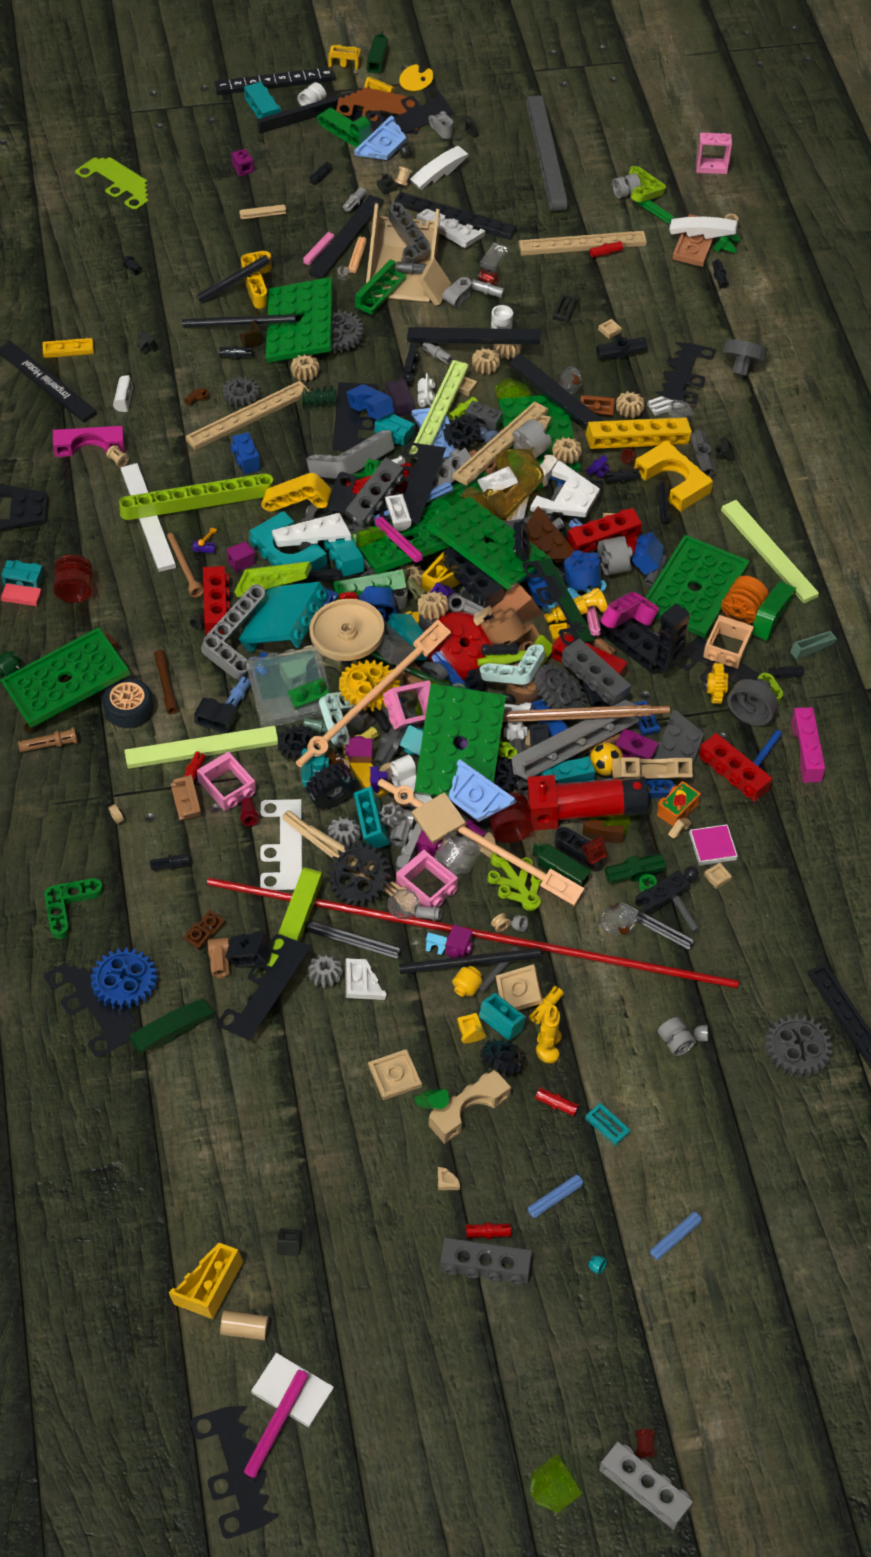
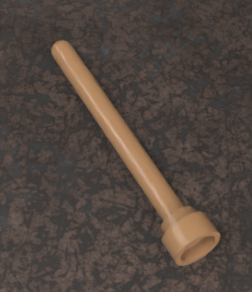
[167,533,204,598]

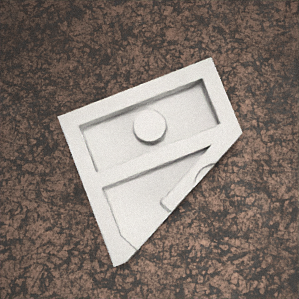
[345,958,386,1000]

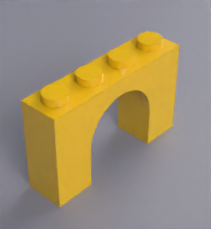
[634,441,713,512]

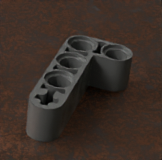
[388,202,431,264]

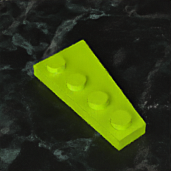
[234,561,312,597]

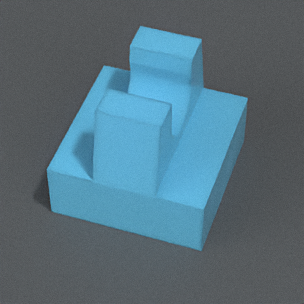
[426,932,448,955]

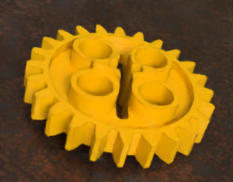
[339,660,400,711]

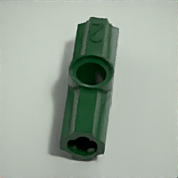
[604,853,666,884]

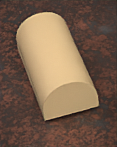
[220,1310,269,1340]

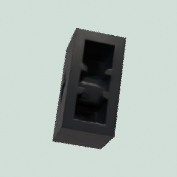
[225,932,275,968]

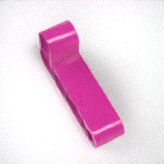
[601,592,659,628]

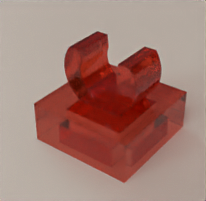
[582,837,608,864]

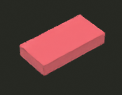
[1,583,42,606]

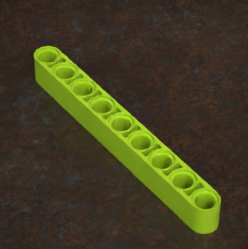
[119,474,273,520]

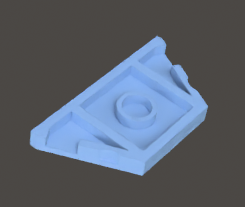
[354,116,406,160]
[448,759,516,822]

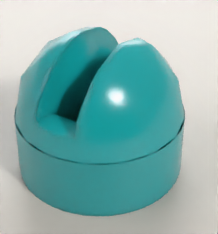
[588,1255,607,1275]

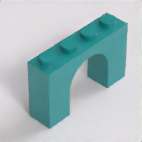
[249,511,327,585]

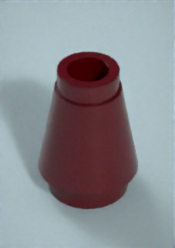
[240,798,259,826]

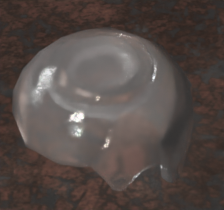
[668,399,694,421]
[388,889,420,919]

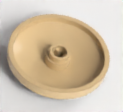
[309,599,385,661]

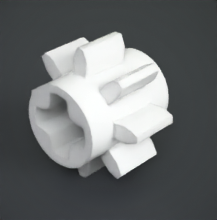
[504,722,528,742]

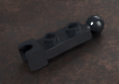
[635,866,700,915]

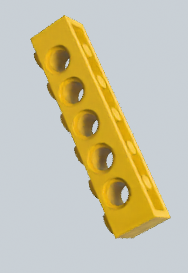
[585,417,692,449]

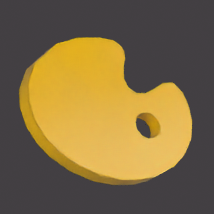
[399,64,433,91]

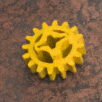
[707,663,728,704]

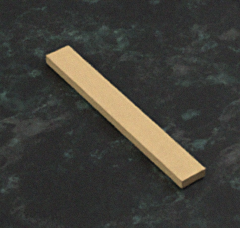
[519,231,647,256]
[186,381,310,450]
[453,402,548,486]

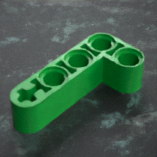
[317,108,371,148]
[752,581,797,642]

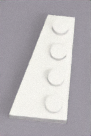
[416,209,486,248]
[272,513,351,547]

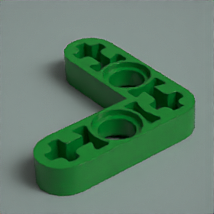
[44,878,103,939]

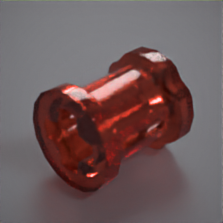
[478,268,499,286]
[635,1429,656,1458]

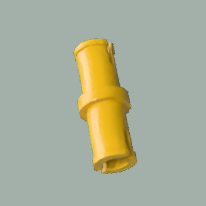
[529,986,564,1025]

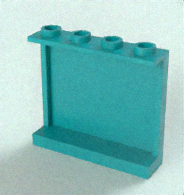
[239,582,328,652]

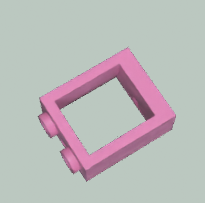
[696,133,732,174]
[383,680,431,730]
[197,751,256,811]
[396,850,458,907]

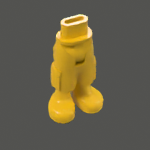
[544,588,608,623]
[536,1005,562,1063]

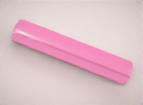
[303,232,334,266]
[586,606,601,636]

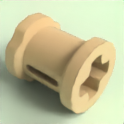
[395,166,413,186]
[106,445,129,468]

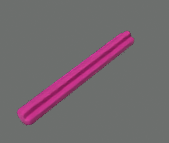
[375,516,423,562]
[244,1370,308,1478]

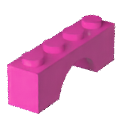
[53,426,124,457]
[791,707,825,783]

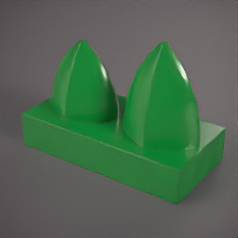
[713,232,740,253]
[288,678,329,710]

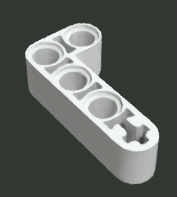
[390,754,432,811]

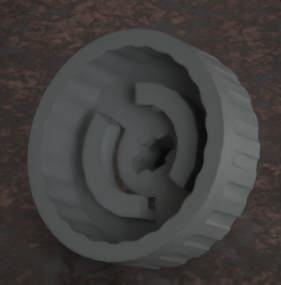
[722,339,768,376]
[727,679,778,725]

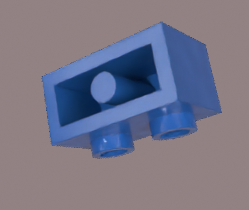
[230,432,260,475]
[632,532,664,575]

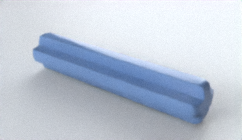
[528,1175,583,1218]
[650,1212,702,1260]

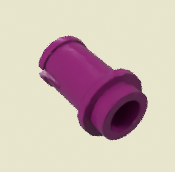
[465,819,487,837]

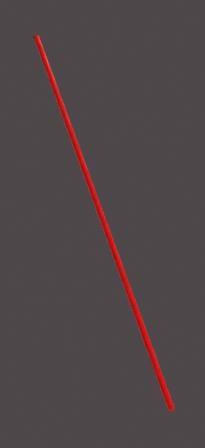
[207,878,739,988]

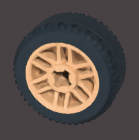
[103,678,153,728]

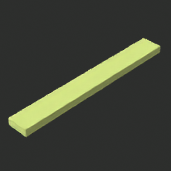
[409,360,469,459]
[721,500,819,604]
[125,726,278,769]

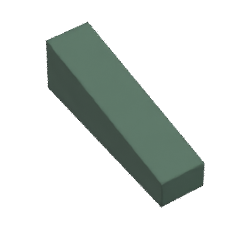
[790,631,837,660]

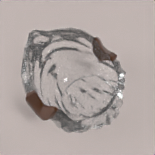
[556,366,582,395]
[600,903,638,935]

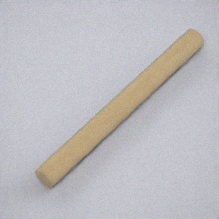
[307,825,375,872]

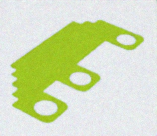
[75,157,148,209]

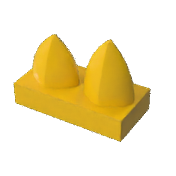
[364,76,395,93]

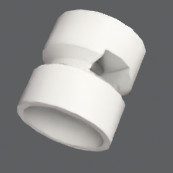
[298,82,326,106]
[491,305,513,329]

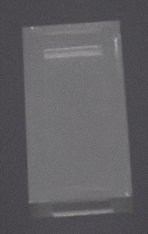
[480,243,508,271]

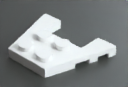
[530,461,600,517]

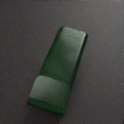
[367,31,388,74]
[532,843,592,888]

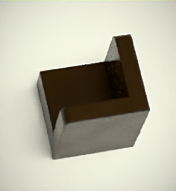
[239,320,261,347]

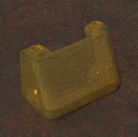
[461,449,544,518]

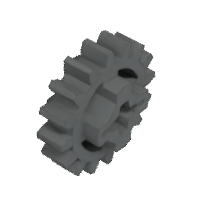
[223,376,260,407]

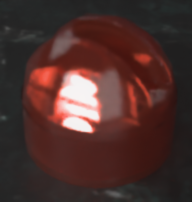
[620,449,635,464]

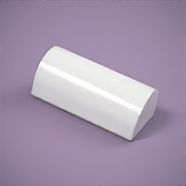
[113,376,133,412]
[385,494,411,531]

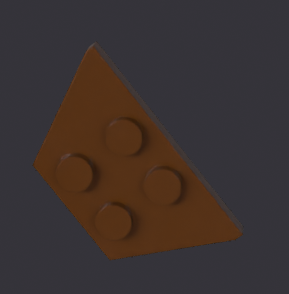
[527,506,575,563]

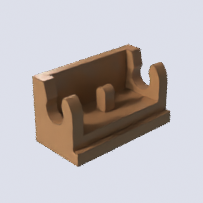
[171,775,201,821]

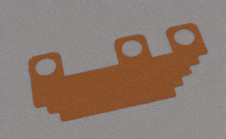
[336,87,418,130]

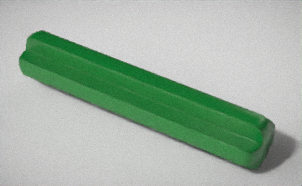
[636,200,674,224]

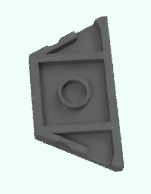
[654,709,704,766]

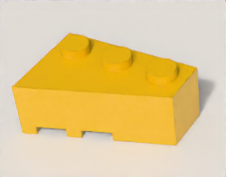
[421,548,461,592]
[169,1243,243,1319]

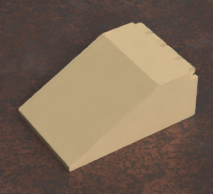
[366,203,440,303]

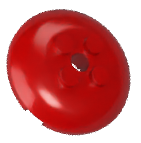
[428,612,492,682]

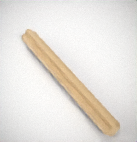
[282,810,373,884]

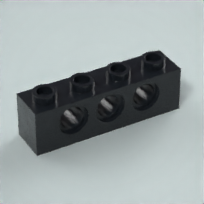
[443,547,504,608]

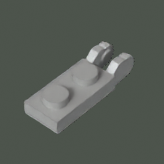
[396,823,422,873]

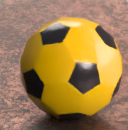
[590,743,623,776]

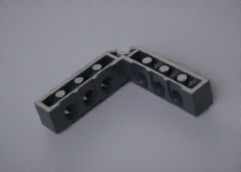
[599,603,690,674]

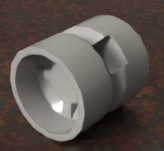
[612,173,641,199]
[658,1017,696,1056]

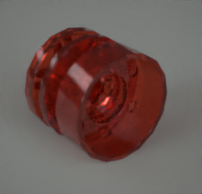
[53,555,92,603]
[489,792,533,843]

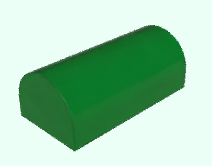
[414,1089,449,1110]

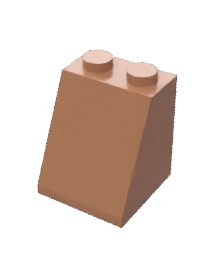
[479,584,542,624]

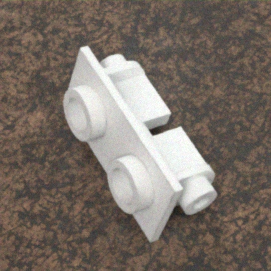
[418,373,436,407]

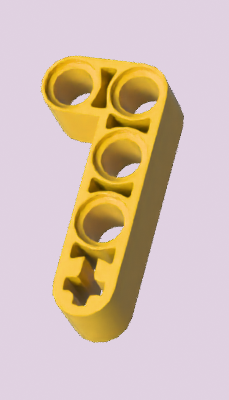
[241,251,272,309]
[261,473,332,512]

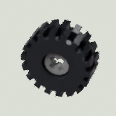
[306,763,357,810]

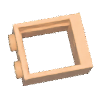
[703,615,754,669]

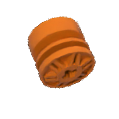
[721,576,769,624]

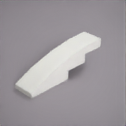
[410,146,469,191]
[669,217,738,239]

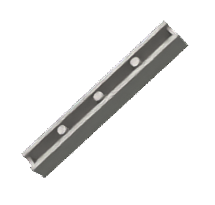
[511,700,639,779]

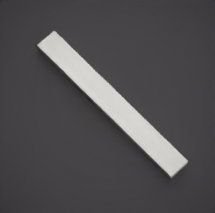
[120,464,176,572]

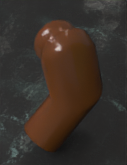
[184,388,209,406]

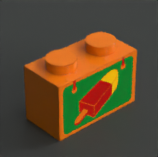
[657,781,701,826]

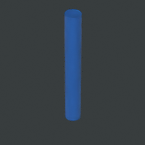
[753,730,782,767]

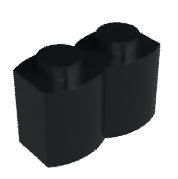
[194,698,238,734]

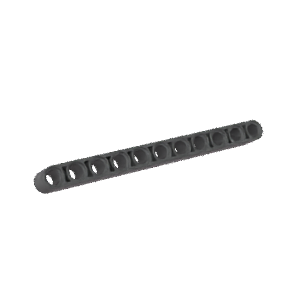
[526,95,567,211]

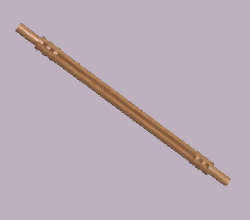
[502,705,670,723]

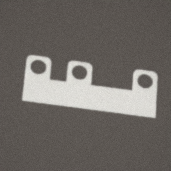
[260,799,302,890]

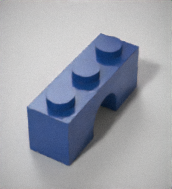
[346,384,394,420]

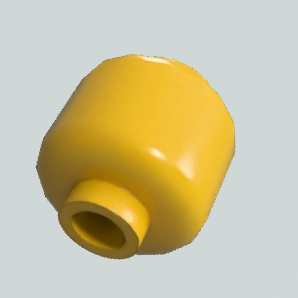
[452,966,483,997]

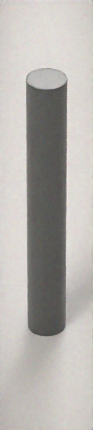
[672,895,700,933]
[477,947,518,994]

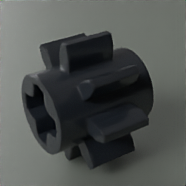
[465,668,488,691]

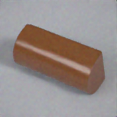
[580,395,615,415]

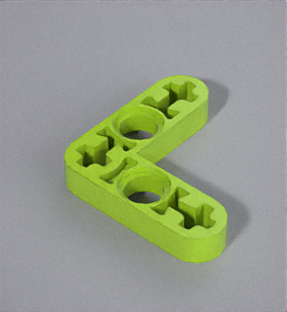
[628,166,666,202]

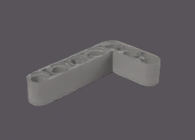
[306,430,395,478]
[201,584,265,680]

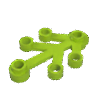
[487,852,542,911]

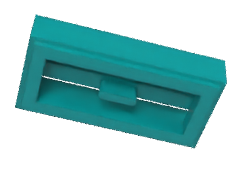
[585,1103,631,1146]

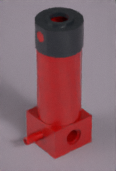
[528,775,649,831]

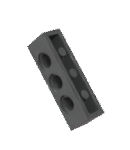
[345,458,404,529]
[376,619,414,664]
[561,638,631,706]
[440,1238,532,1285]

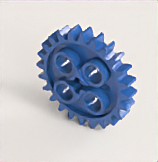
[91,947,158,1010]

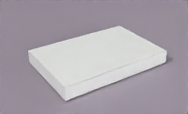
[251,1353,334,1428]

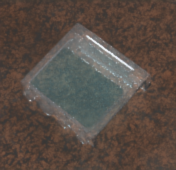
[245,645,332,728]

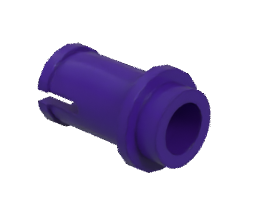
[193,539,215,554]

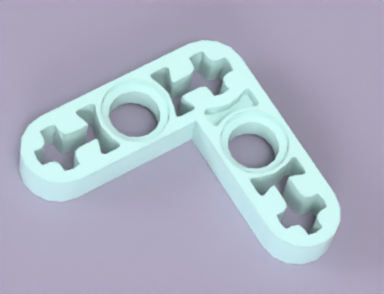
[480,644,545,685]
[319,692,356,748]

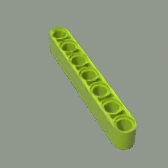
[263,867,323,991]

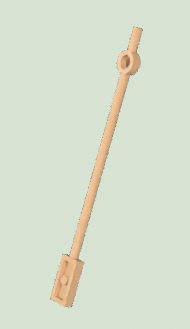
[296,620,451,767]
[378,778,585,907]

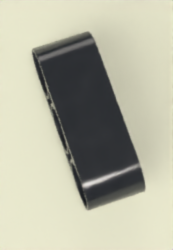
[554,827,605,872]

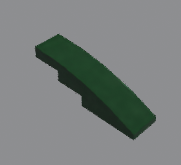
[129,998,214,1053]

